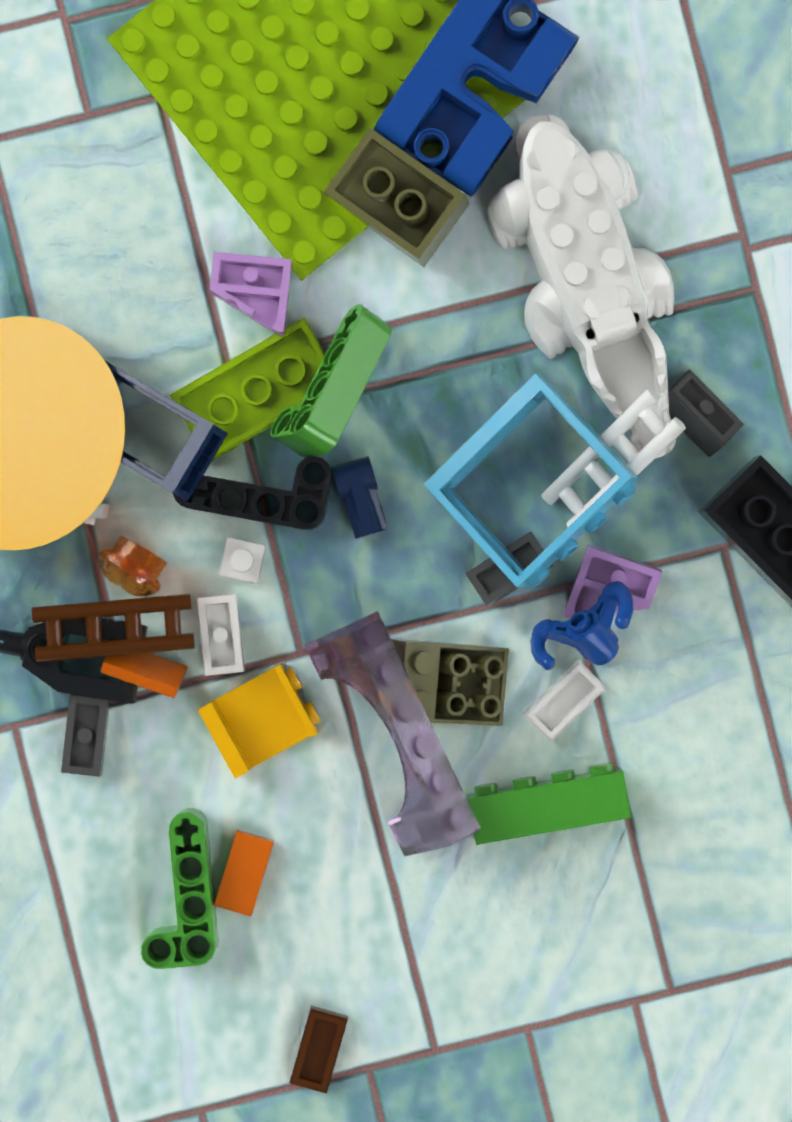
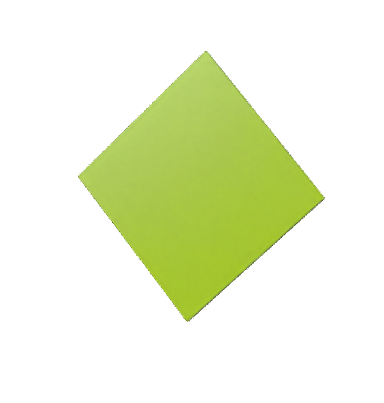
[107,0,525,281]

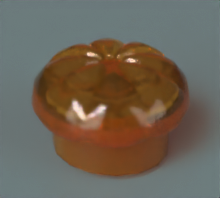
[98,535,168,597]

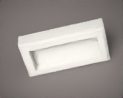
[523,660,606,742]

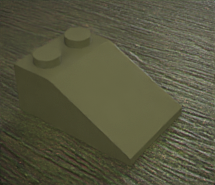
[324,128,470,267]

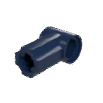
[331,456,387,539]

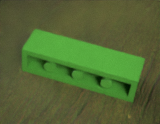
[467,763,632,845]

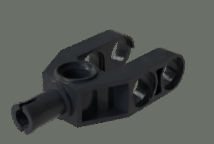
[0,618,148,703]

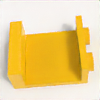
[198,663,322,779]

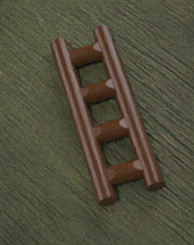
[32,594,195,662]

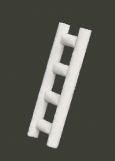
[541,388,686,527]

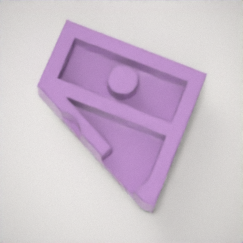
[210,252,292,336]

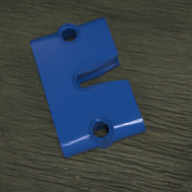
[374,0,579,197]

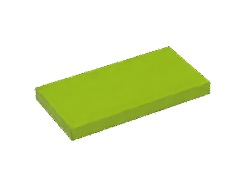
[170,317,325,462]

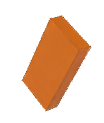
[101,653,188,698]
[214,829,275,917]

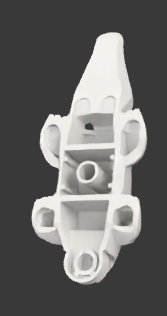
[488,114,676,459]

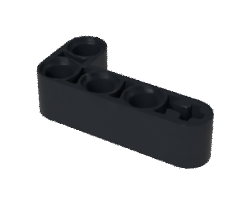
[173,456,332,530]

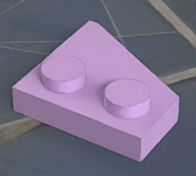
[563,544,662,619]

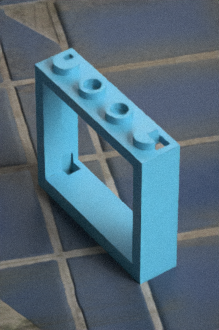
[424,373,640,588]

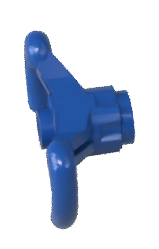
[530,581,633,670]

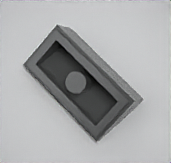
[668,369,744,457]

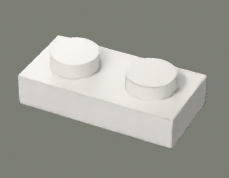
[197,594,245,676]

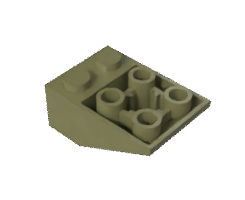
[378,638,509,726]

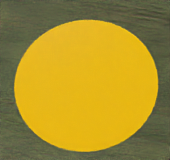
[0,316,125,550]

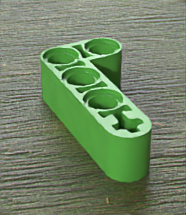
[270,304,392,457]
[141,808,219,969]

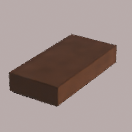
[289,1005,348,1094]

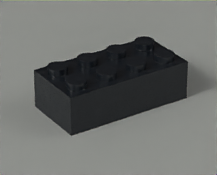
[698,455,792,607]

